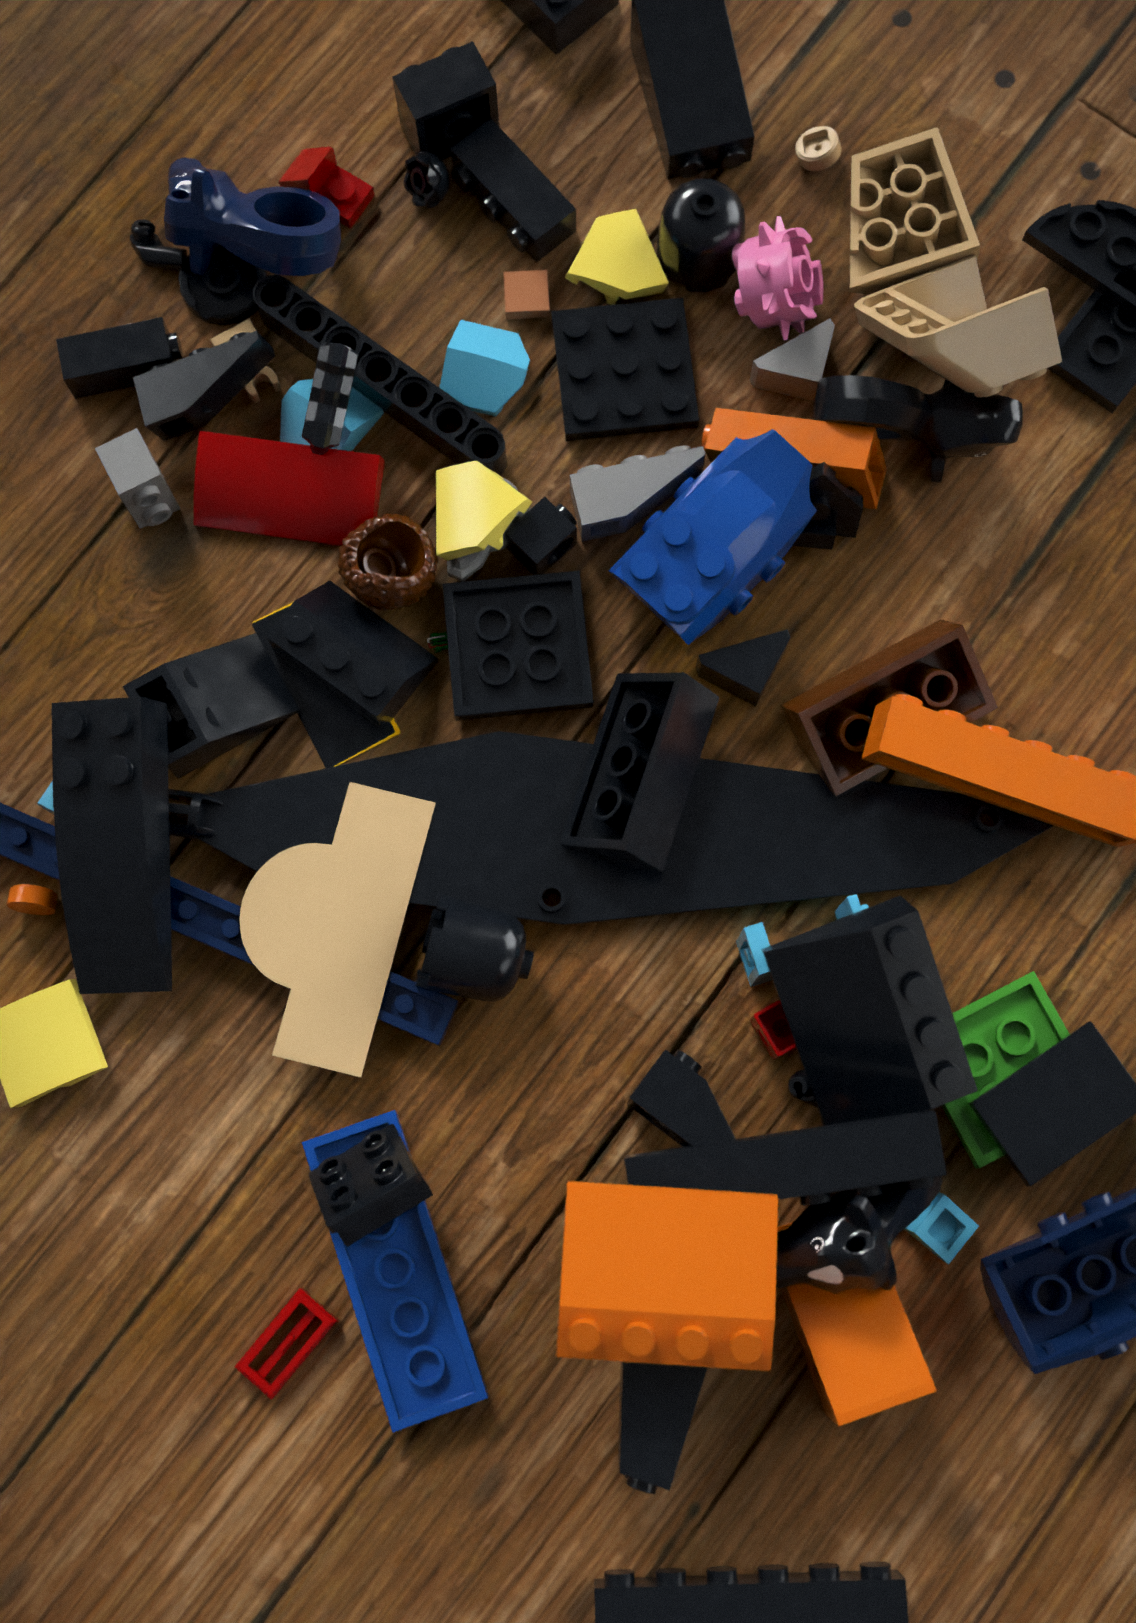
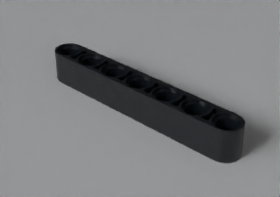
[253,274,507,476]

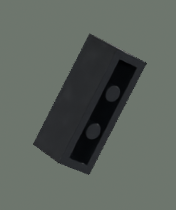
[451,118,576,263]

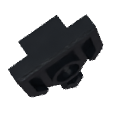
[792,462,863,550]

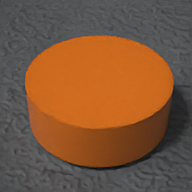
[7,884,58,915]

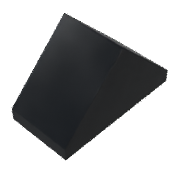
[696,629,790,706]

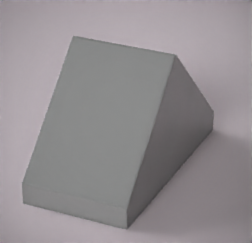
[750,319,835,402]

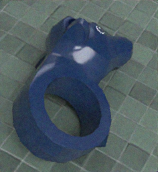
[164,157,341,276]

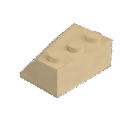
[850,127,980,295]

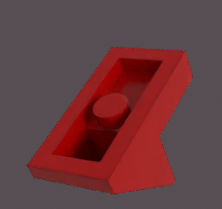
[279,146,375,229]

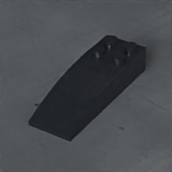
[51,696,172,994]

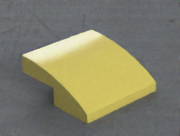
[0,979,108,1108]

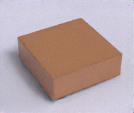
[503,270,550,320]

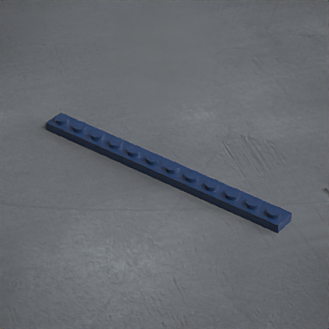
[0,803,459,1047]

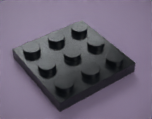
[551,298,699,441]
[443,571,593,721]

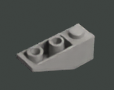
[570,445,705,542]

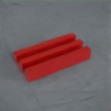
[234,1287,339,1400]

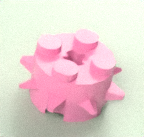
[732,216,824,341]

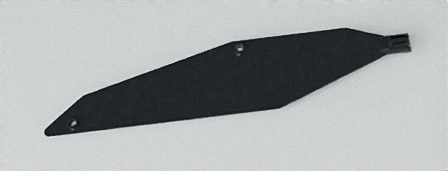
[169,731,1054,925]

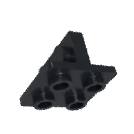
[308,1124,433,1247]

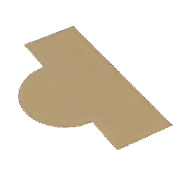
[240,782,436,1077]

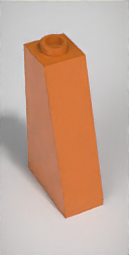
[702,408,887,510]

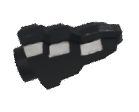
[302,343,358,455]

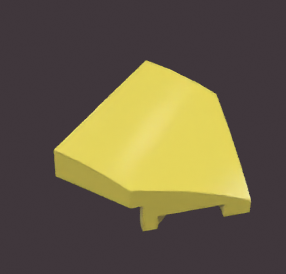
[565,209,669,305]
[436,461,532,561]

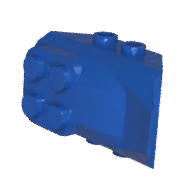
[609,429,817,645]

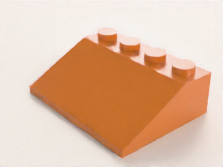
[556,1181,778,1371]

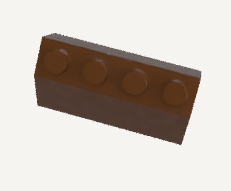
[780,619,998,796]

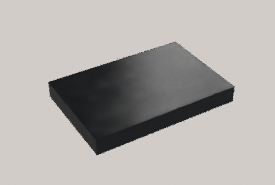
[968,1021,1136,1187]

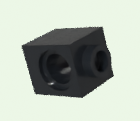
[505,496,577,575]

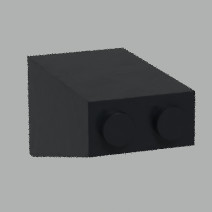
[630,0,755,179]
[618,1361,707,1494]

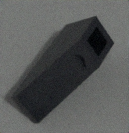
[133,331,275,441]

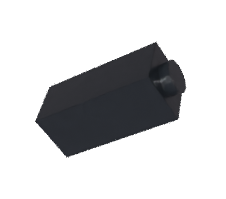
[56,317,183,399]

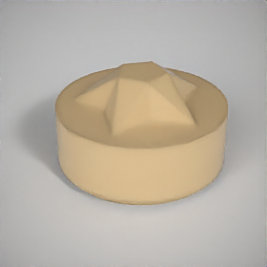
[795,126,842,171]

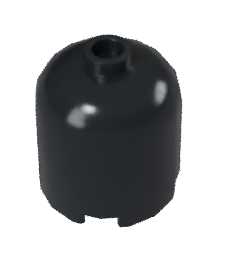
[657,179,745,292]
[415,894,534,1002]

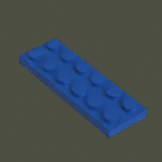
[302,1110,489,1432]

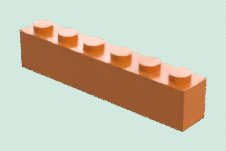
[861,694,1136,847]

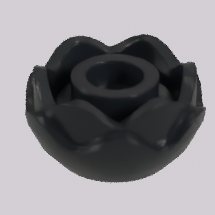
[403,151,450,209]

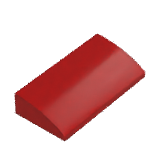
[193,431,385,546]

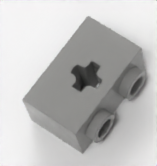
[95,428,180,529]

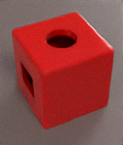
[750,1000,796,1060]

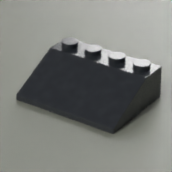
[761,895,978,1126]

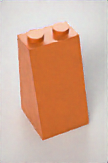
[777,1221,937,1426]

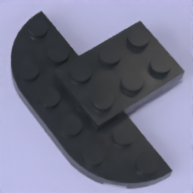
[1022,200,1136,414]

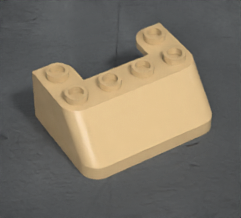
[854,255,1062,397]

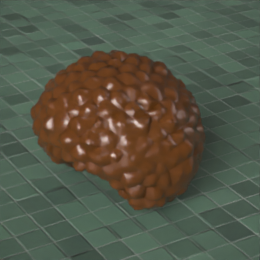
[338,513,438,611]

